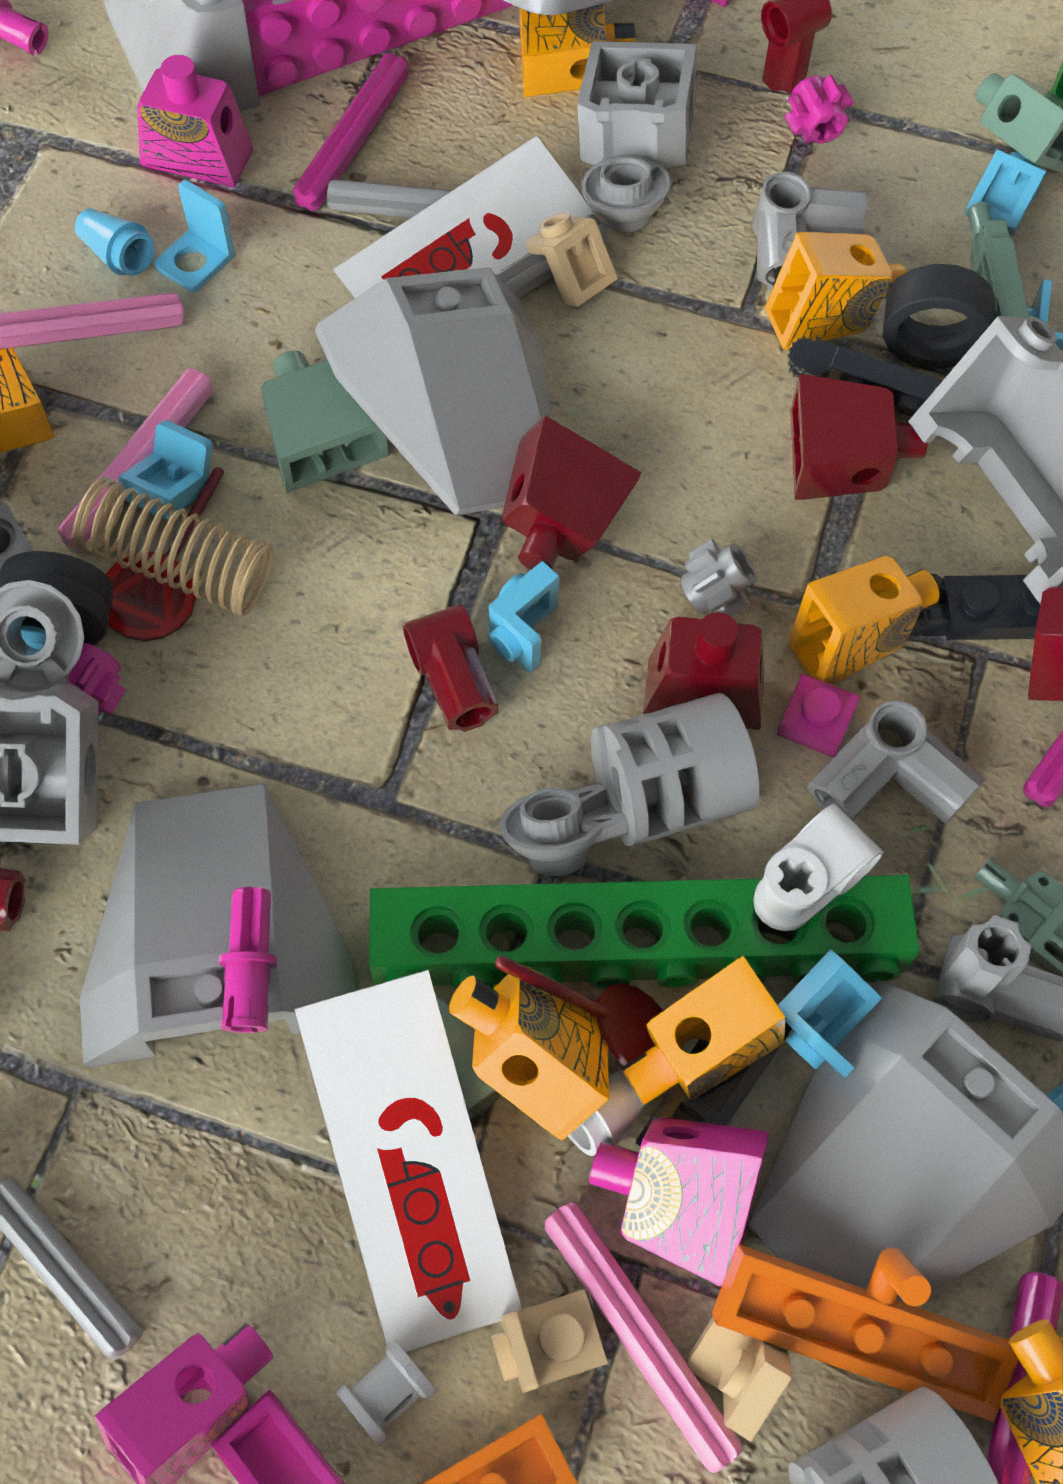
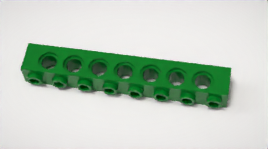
[369,875,919,990]

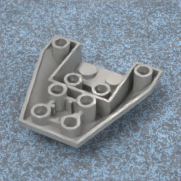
[315,267,551,516]
[80,783,357,1068]
[747,980,1063,1303]

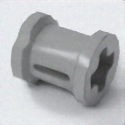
[336,1340,436,1446]

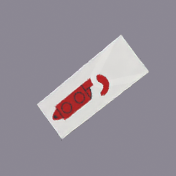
[333,136,598,298]
[295,970,522,1352]

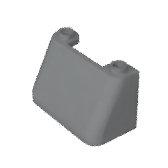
[103,0,260,111]
[909,316,1063,604]

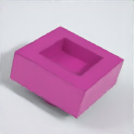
[776,673,860,758]

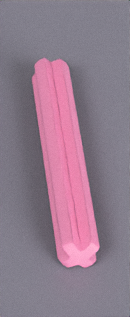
[0,293,185,350]
[58,368,213,552]
[545,1202,743,1473]

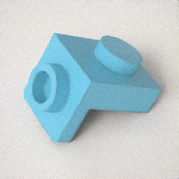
[118,420,213,520]
[489,561,559,672]
[778,949,882,1078]

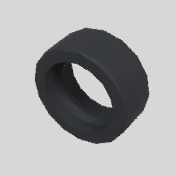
[882,264,995,369]

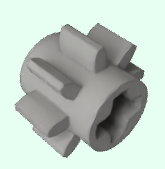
[681,539,757,616]

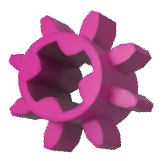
[784,75,854,144]
[69,643,126,717]

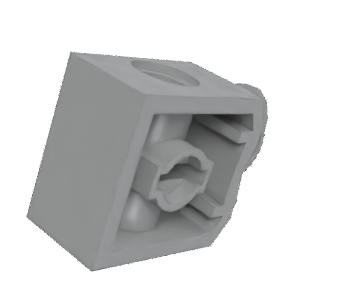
[577,41,697,233]
[0,580,98,845]

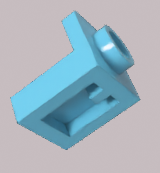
[965,150,1046,236]

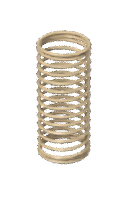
[72,476,273,617]

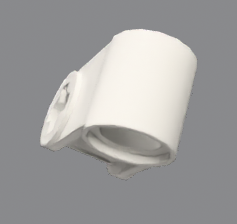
[753,804,884,931]

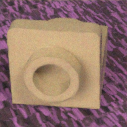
[525,213,618,307]
[491,1289,608,1393]
[687,1317,792,1442]

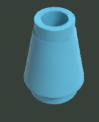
[75,208,154,276]

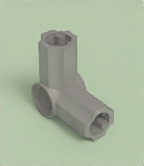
[752,172,867,290]
[807,700,985,824]
[933,915,1063,1042]

